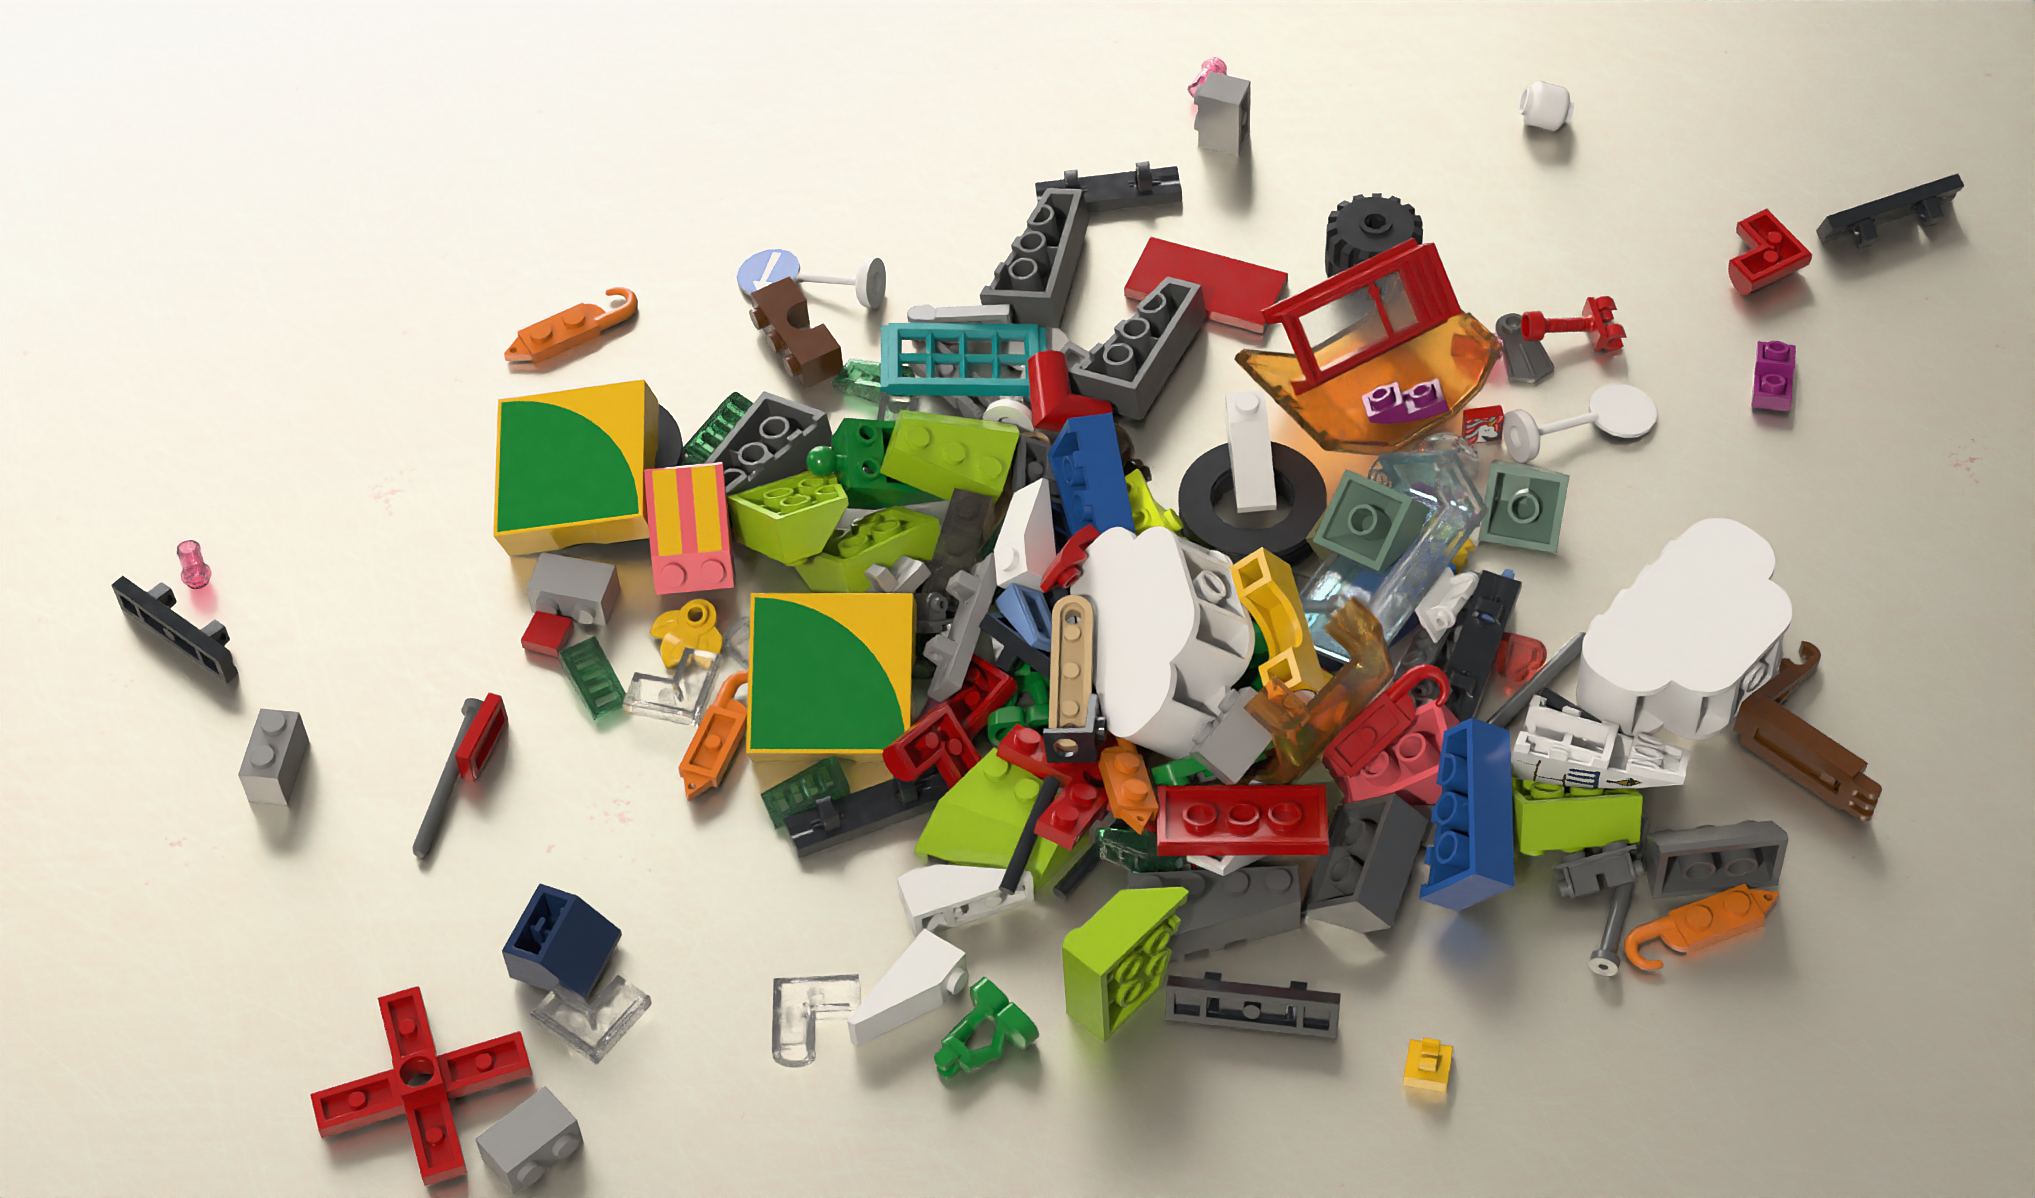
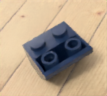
[502,883,622,1003]

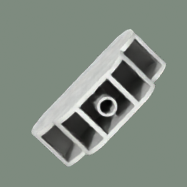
[1576,518,1793,740]
[1070,526,1255,759]

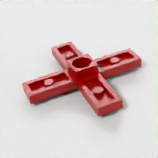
[996,724,1158,851]
[310,986,533,1186]

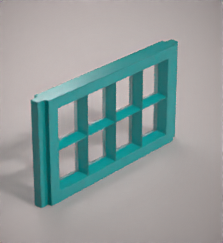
[881,322,1046,396]

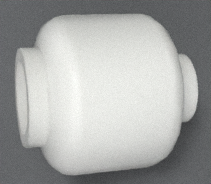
[1518,81,1574,132]

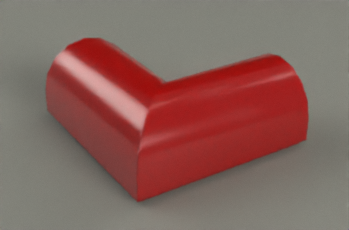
[1728,209,1813,295]
[1027,350,1112,433]
[949,653,1018,742]
[882,702,982,789]

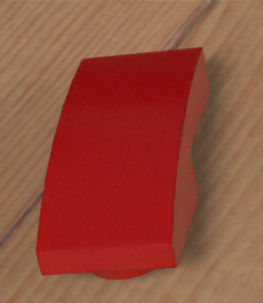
[1040,524,1100,593]

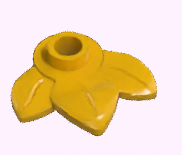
[649,599,723,668]

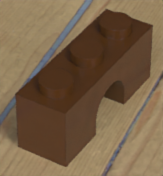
[749,276,844,389]

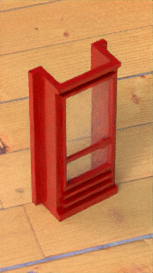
[1261,238,1462,396]

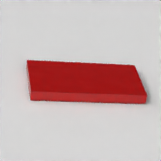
[1124,236,1288,334]
[1157,785,1329,856]

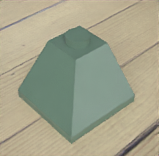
[1478,459,1570,553]
[1312,469,1430,573]

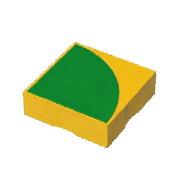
[493,379,659,556]
[746,593,917,762]

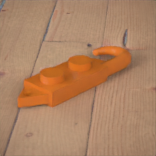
[504,287,638,364]
[678,670,748,801]
[1098,728,1158,835]
[1624,884,1779,970]

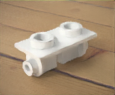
[1414,567,1479,643]

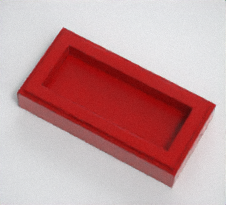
[455,692,508,782]

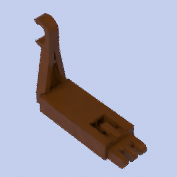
[1733,641,1882,821]

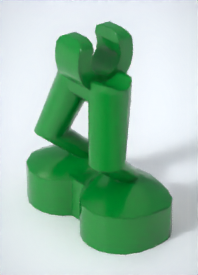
[987,662,1050,746]
[934,976,1039,1080]

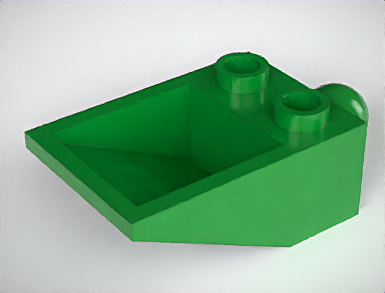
[806,418,945,510]

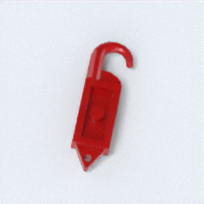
[1321,664,1451,779]

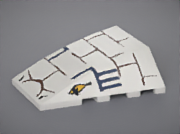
[1511,694,1691,788]

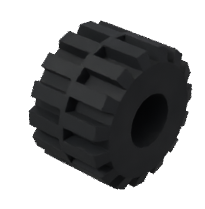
[1325,193,1424,300]

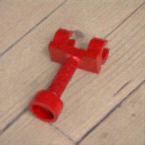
[1521,296,1627,351]

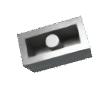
[1194,71,1251,156]
[526,552,621,626]
[1189,687,1288,785]
[238,708,309,806]
[475,1086,583,1194]

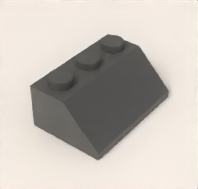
[1301,793,1428,933]
[1642,820,1789,899]

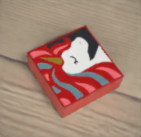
[1461,405,1504,445]

